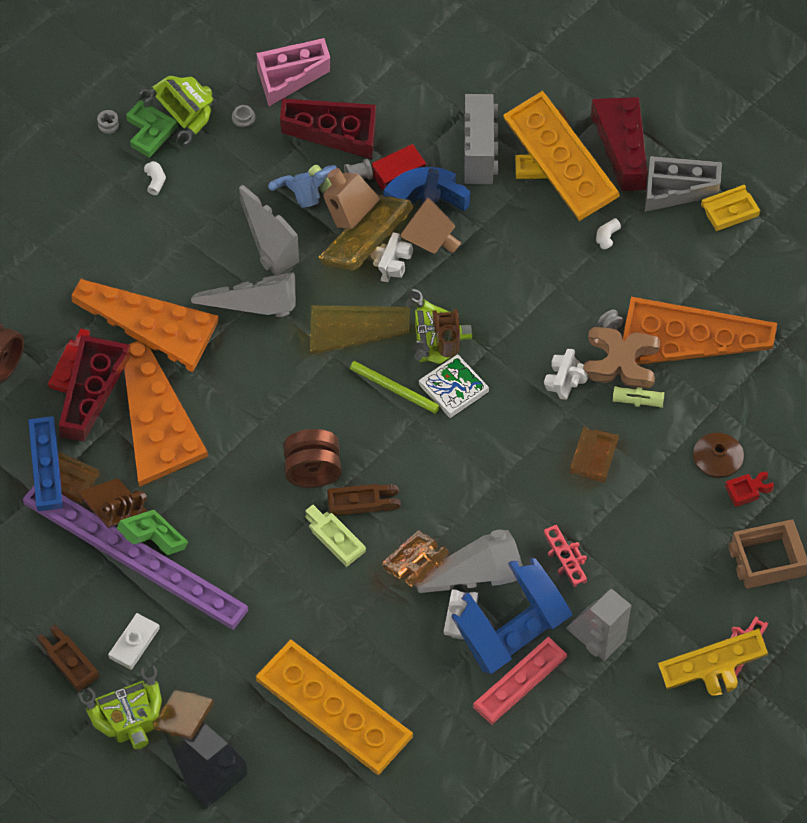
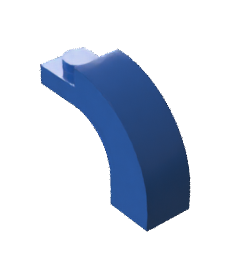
[384,167,470,215]

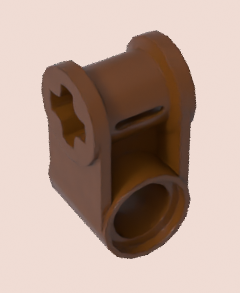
[432,309,460,357]

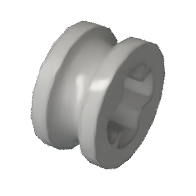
[97,110,119,134]
[598,309,623,330]

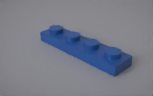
[28,416,63,511]

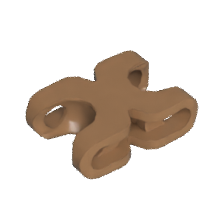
[583,327,661,389]

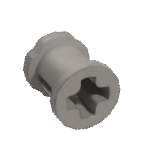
[344,159,373,180]

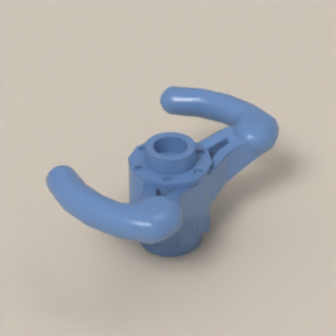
[268,165,337,208]

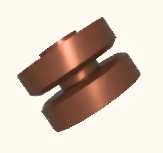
[0,324,24,383]
[283,429,341,488]

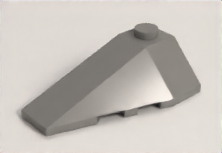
[191,272,296,317]
[413,530,523,593]

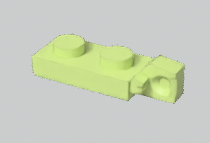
[305,505,366,567]

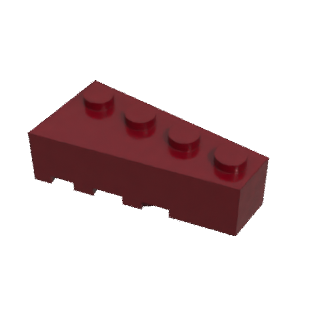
[591,97,648,191]
[280,98,376,160]
[59,335,130,442]

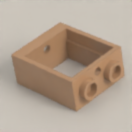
[729,519,807,589]

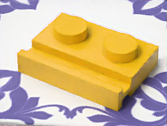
[701,185,760,231]

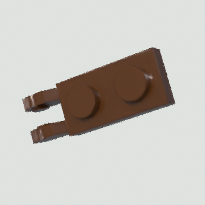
[327,484,401,516]
[36,624,100,692]

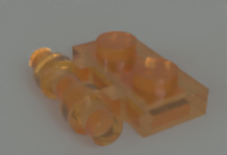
[382,530,449,587]

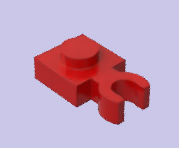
[725,472,774,507]

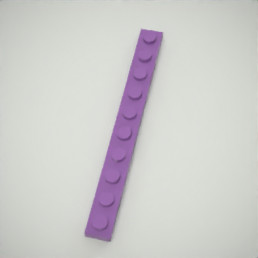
[23,486,248,630]

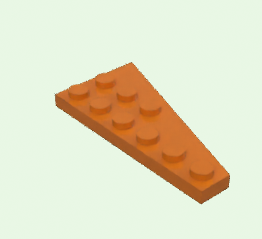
[72,279,218,373]
[623,297,777,365]
[124,341,208,487]

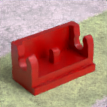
[371,144,426,190]

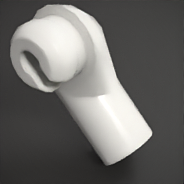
[144,161,166,195]
[596,218,621,250]

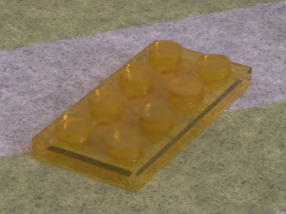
[318,195,414,271]

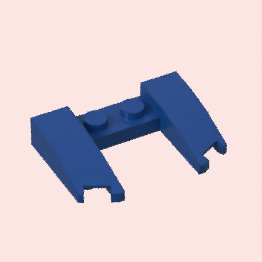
[451,558,573,674]

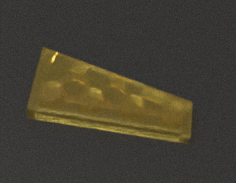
[310,305,410,355]

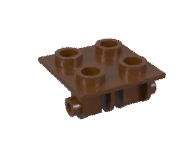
[78,478,148,528]

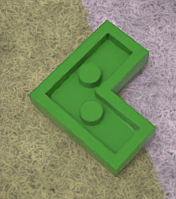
[126,100,178,158]
[117,510,188,555]

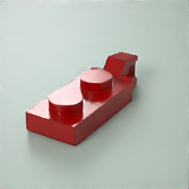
[48,328,90,393]

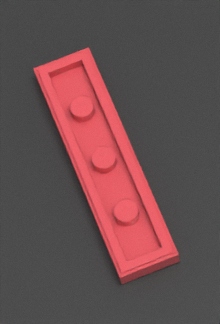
[473,637,567,725]

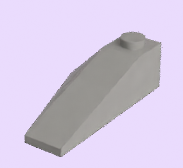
[239,185,299,275]

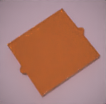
[153,690,214,739]

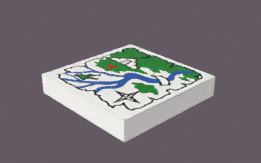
[419,354,489,418]

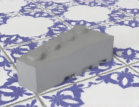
[464,94,498,184]

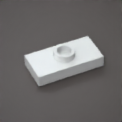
[108,613,160,670]

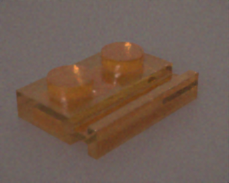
[570,427,619,483]
[58,452,100,503]

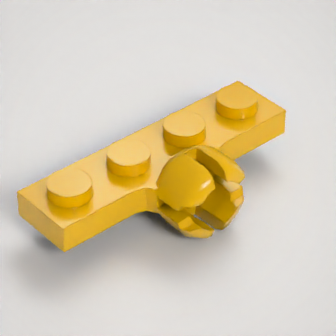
[658,629,768,695]

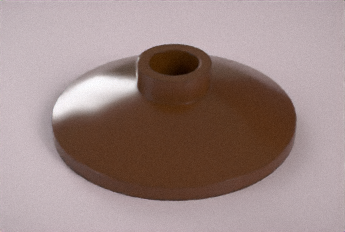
[693,433,744,478]

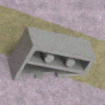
[645,156,722,212]
[566,589,631,661]

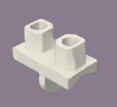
[370,233,413,282]
[544,349,588,400]
[444,589,478,640]

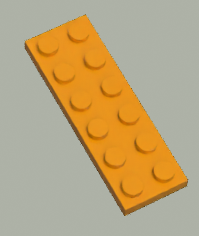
[503,91,619,221]
[256,639,413,775]

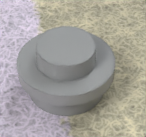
[232,105,255,127]

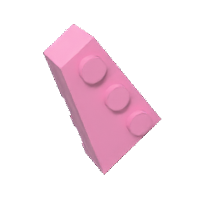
[257,38,330,106]

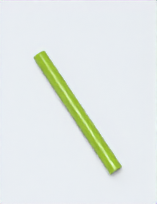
[350,361,440,414]

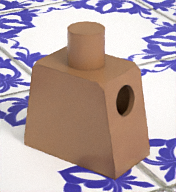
[323,168,380,229]
[400,197,461,254]

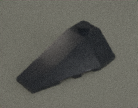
[157,700,247,809]

